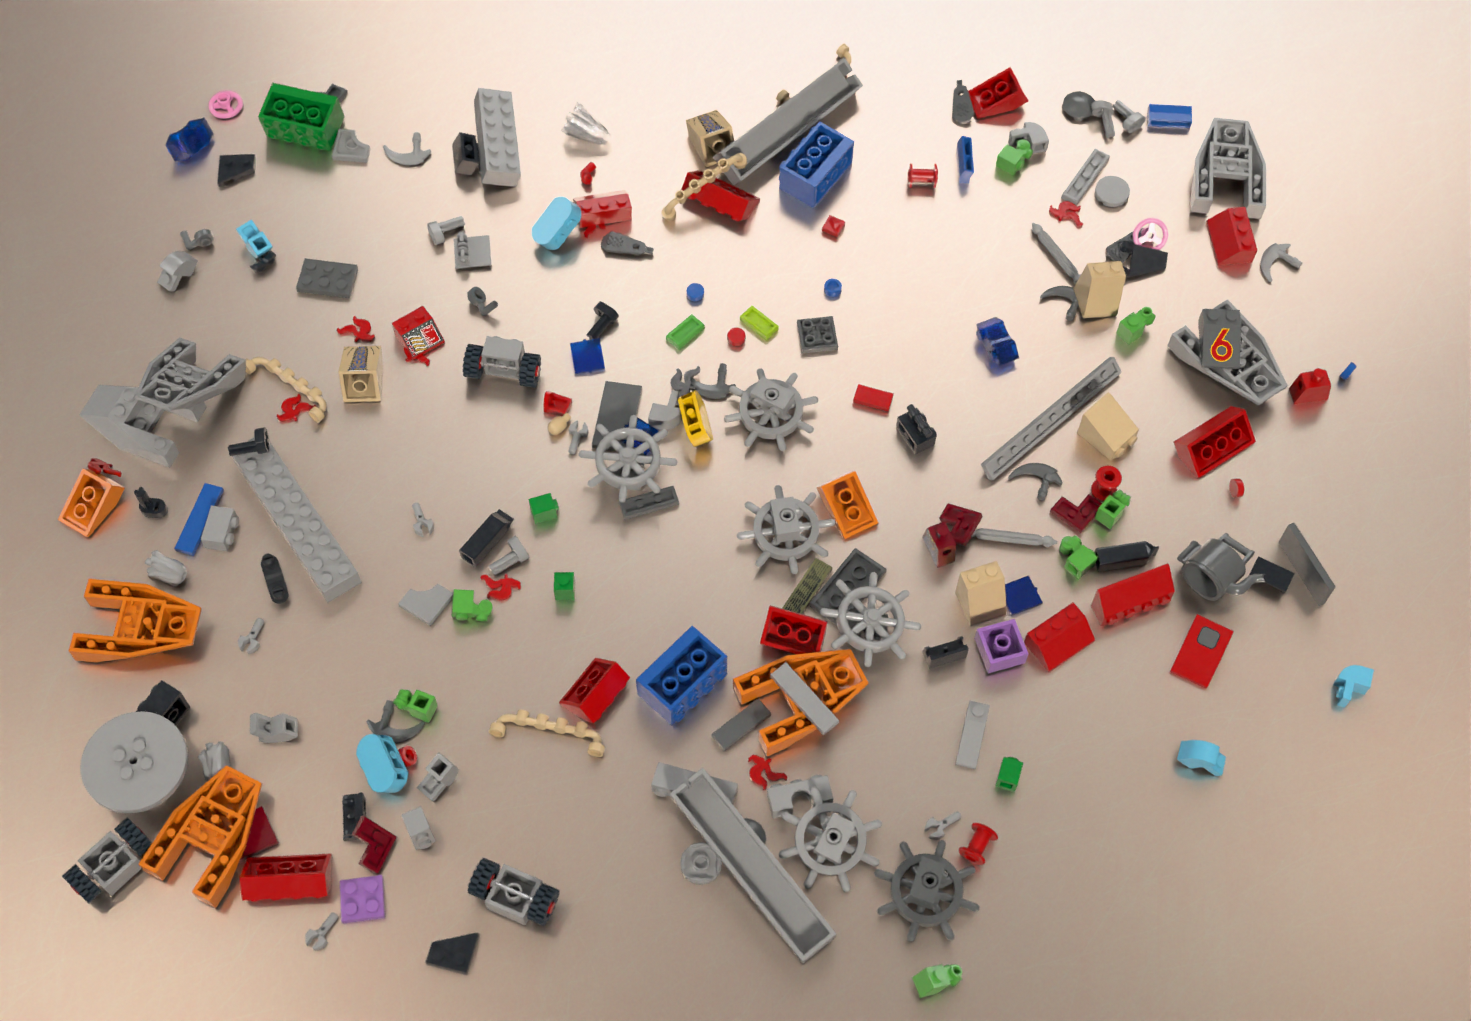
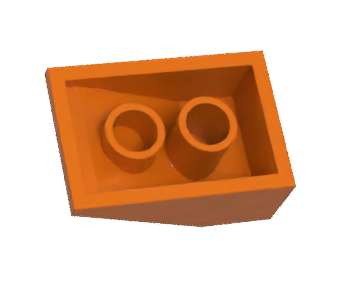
[58,468,125,537]
[816,471,879,539]

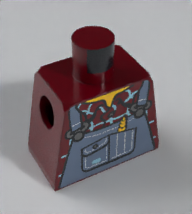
[922,522,956,568]

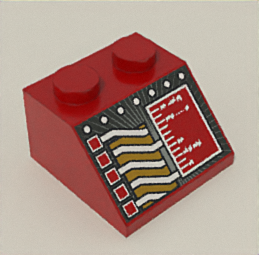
[392,306,445,360]

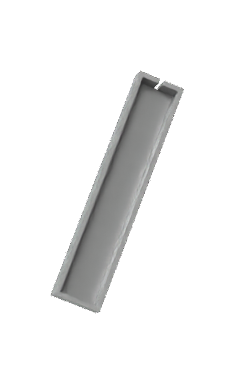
[713,57,864,185]
[232,437,362,603]
[670,768,836,964]

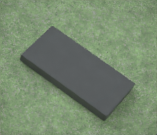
[592,381,642,451]
[1278,523,1336,606]
[809,548,887,625]

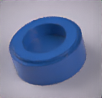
[824,278,842,297]
[686,283,704,301]
[1340,362,1357,380]

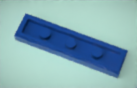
[174,483,224,556]

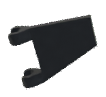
[1119,240,1168,278]

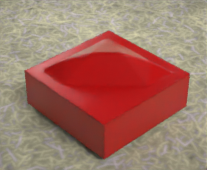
[822,215,846,238]

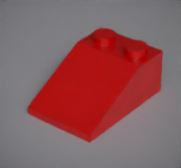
[968,66,1029,119]

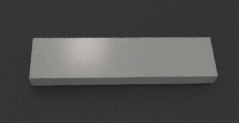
[1061,148,1110,206]
[770,663,839,736]

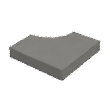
[332,129,370,163]
[398,584,453,626]

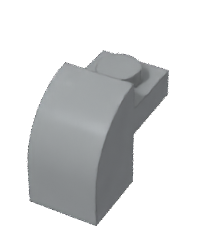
[1008,122,1049,154]
[157,251,198,292]
[648,390,682,430]
[250,713,298,743]
[417,753,458,801]

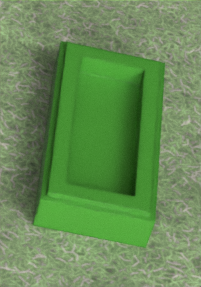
[666,314,705,350]

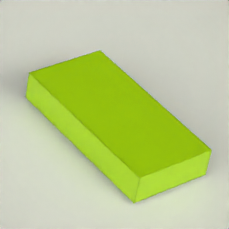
[740,305,779,340]

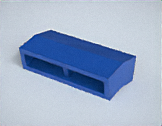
[1147,104,1193,128]
[956,136,974,183]

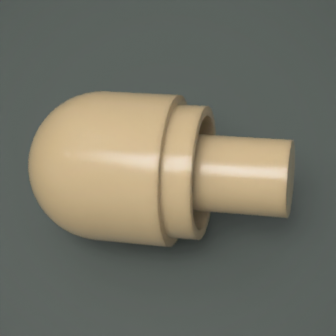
[548,413,571,435]

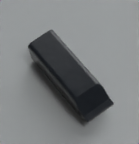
[459,509,514,567]
[1094,541,1159,572]

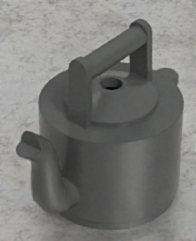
[1177,533,1265,601]

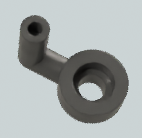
[180,229,214,250]
[467,287,498,316]

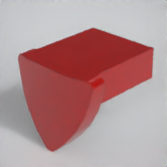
[543,391,572,416]

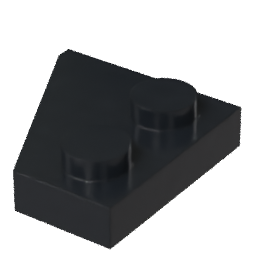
[217,154,256,187]
[425,933,480,975]

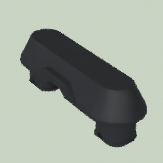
[261,553,289,604]

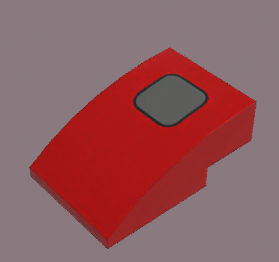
[1170,614,1234,689]

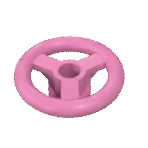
[208,91,243,119]
[1133,218,1168,250]

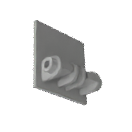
[454,231,491,269]

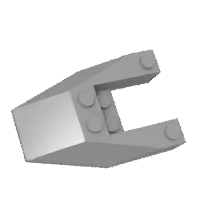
[1190,117,1266,219]
[1167,299,1288,405]
[135,338,246,410]
[80,385,207,468]

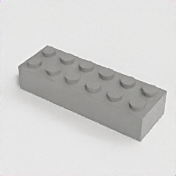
[474,87,521,187]

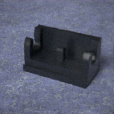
[1249,556,1295,593]
[922,636,969,669]
[342,792,366,841]

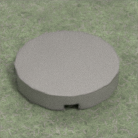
[1095,175,1130,207]
[680,842,722,885]

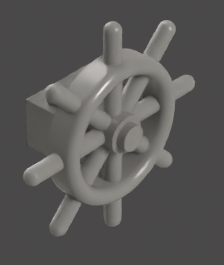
[724,368,818,451]
[579,415,678,502]
[737,485,836,574]
[820,572,921,667]
[779,787,882,892]

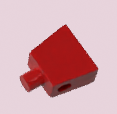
[1289,368,1331,404]

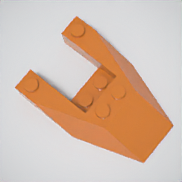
[69,579,202,662]
[733,649,869,757]
[138,765,262,908]

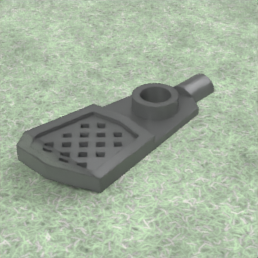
[952,79,975,125]
[1106,227,1144,263]
[601,231,654,255]

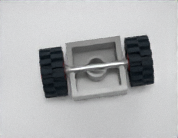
[462,336,541,388]
[62,817,152,904]
[467,858,560,926]

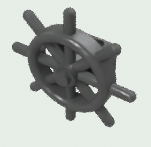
[874,840,980,942]

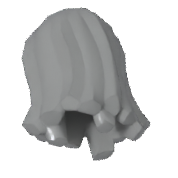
[145,550,187,586]
[198,741,231,782]

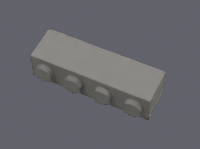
[651,762,738,805]

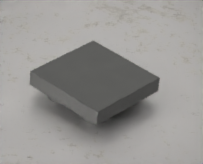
[797,316,838,354]

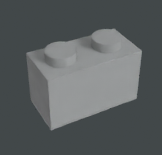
[201,506,239,551]
[401,806,436,850]

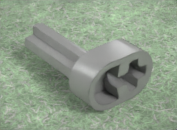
[1091,100,1116,138]
[1113,100,1146,133]
[427,216,465,245]
[489,536,529,575]

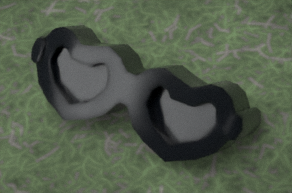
[250,250,276,272]

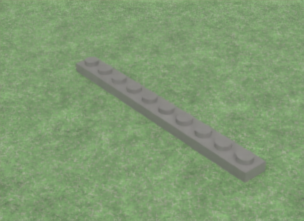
[981,357,1122,480]

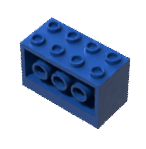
[778,122,855,208]
[636,625,727,726]

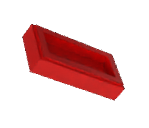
[853,384,894,412]

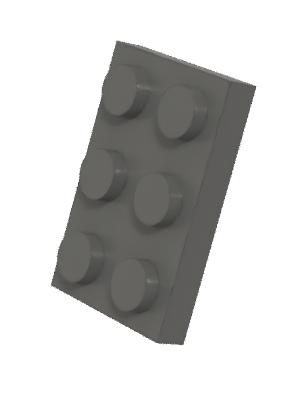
[296,258,358,298]

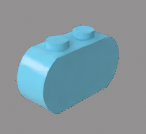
[532,196,581,250]
[356,734,408,793]

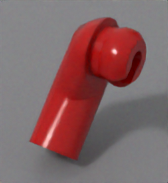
[580,162,597,185]

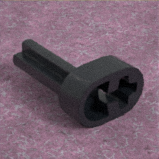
[586,301,619,341]
[228,427,270,456]
[134,487,168,518]

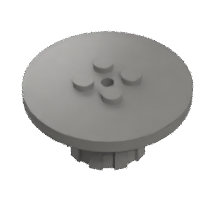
[80,712,188,813]

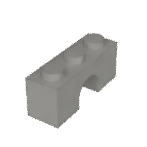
[767,775,834,818]

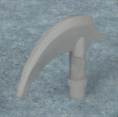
[383,132,431,165]
[1260,243,1302,282]

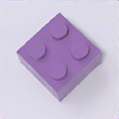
[974,619,1028,673]

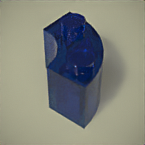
[165,117,214,161]
[976,317,1019,366]

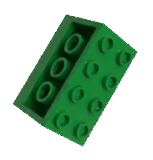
[258,82,345,151]

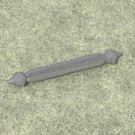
[1031,222,1081,284]
[971,528,1057,547]

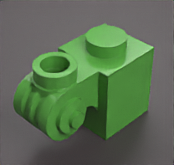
[995,140,1033,175]
[1116,307,1156,345]
[1095,489,1131,529]
[1059,535,1097,580]
[451,589,493,622]
[393,689,438,723]
[912,964,962,998]

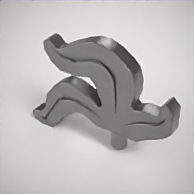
[670,366,701,397]

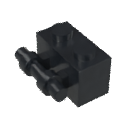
[452,132,481,175]
[896,404,937,455]

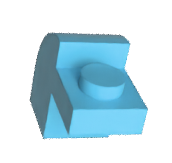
[236,219,273,258]
[1333,665,1374,708]
[1177,740,1226,776]

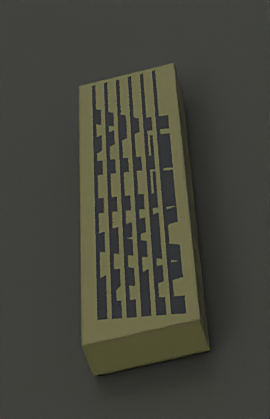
[782,558,832,614]

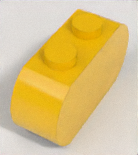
[678,391,713,447]

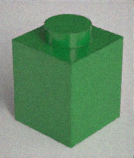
[528,493,559,524]
[554,572,575,600]
[995,757,1024,792]

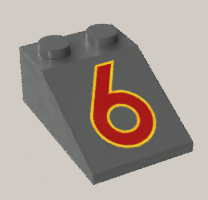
[1198,309,1241,369]

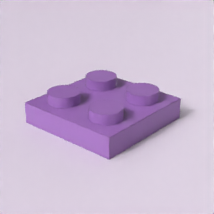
[340,875,385,924]

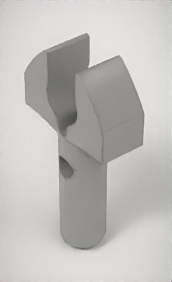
[568,421,589,454]
[412,503,434,537]
[238,618,264,654]
[925,811,961,840]
[305,912,338,951]

